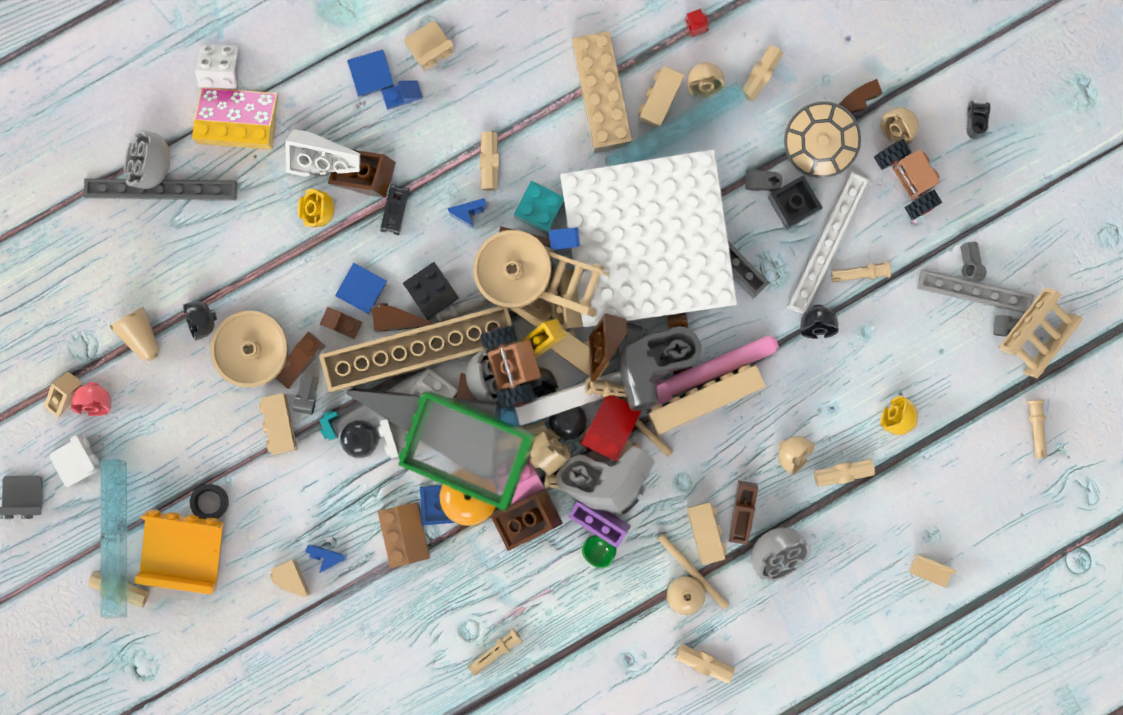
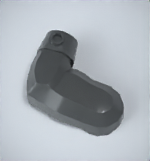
[619,326,701,411]

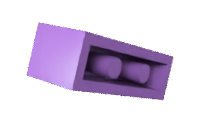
[568,501,631,548]

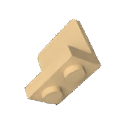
[404,21,455,71]

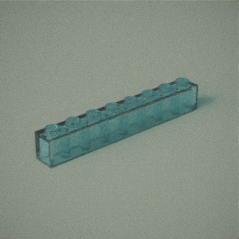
[605,81,746,167]
[100,459,127,619]

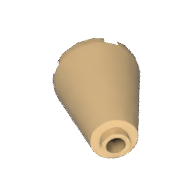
[109,307,160,362]

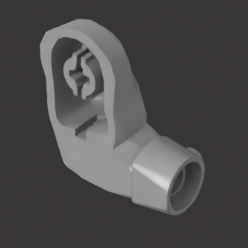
[556,446,654,513]

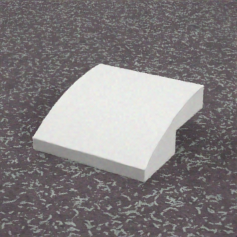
[408,368,458,398]

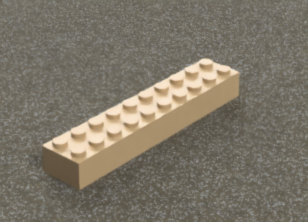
[319,306,517,393]

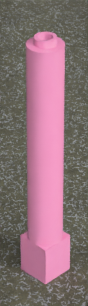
[651,335,779,408]

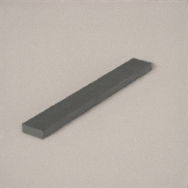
[84,178,237,201]

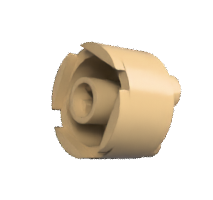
[530,429,571,476]

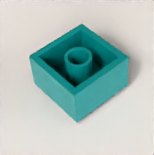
[514,181,565,235]

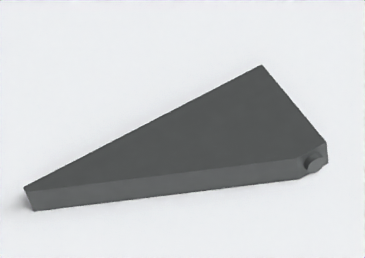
[347,388,501,478]

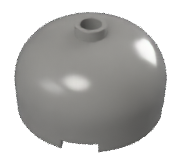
[124,130,170,189]
[466,347,519,403]
[751,528,810,582]

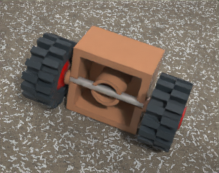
[874,139,943,220]
[480,325,541,408]

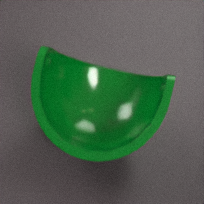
[582,535,617,568]

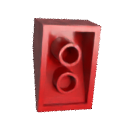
[581,395,642,462]

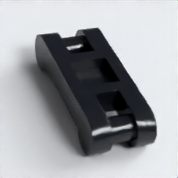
[380,184,410,236]

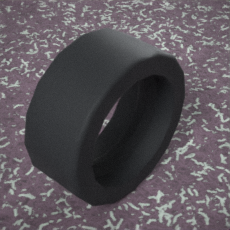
[189,484,229,520]

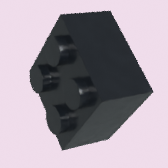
[768,175,823,230]
[403,262,459,320]

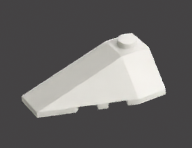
[286,129,360,176]

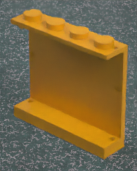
[134,509,224,595]

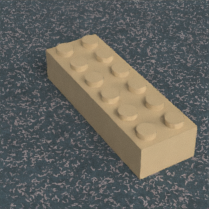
[572,31,632,153]
[647,364,766,435]

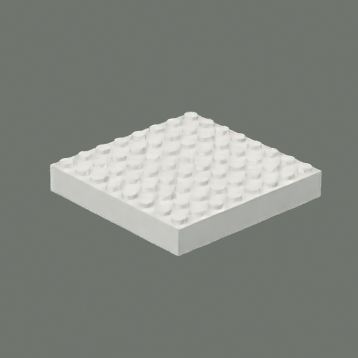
[560,149,737,327]

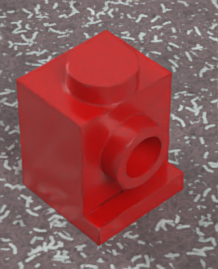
[685,8,709,37]

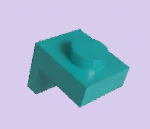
[319,410,340,441]

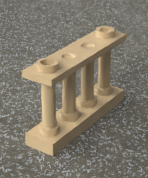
[539,246,610,317]
[998,288,1083,378]

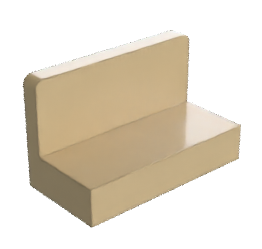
[909,555,957,588]

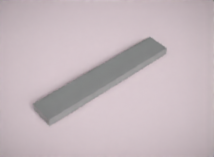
[917,270,1034,314]

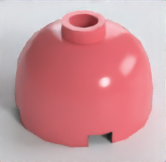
[70,382,111,416]

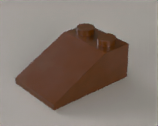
[328,150,396,198]
[589,313,628,382]
[491,489,563,551]

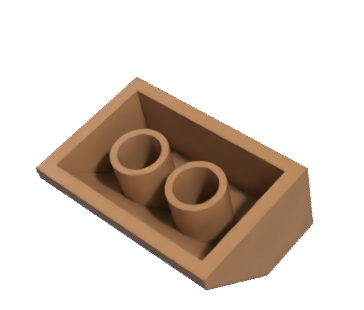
[378,502,430,568]

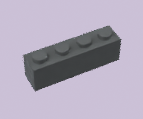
[728,241,769,299]

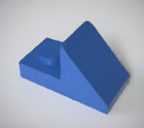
[381,80,423,110]
[448,198,487,228]
[549,227,580,250]
[305,544,347,573]

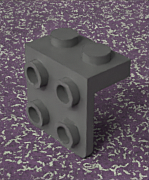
[0,476,42,519]

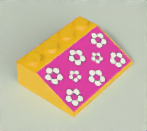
[192,88,278,150]

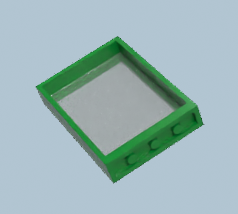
[398,391,537,511]

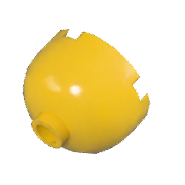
[298,189,335,228]
[880,396,918,435]

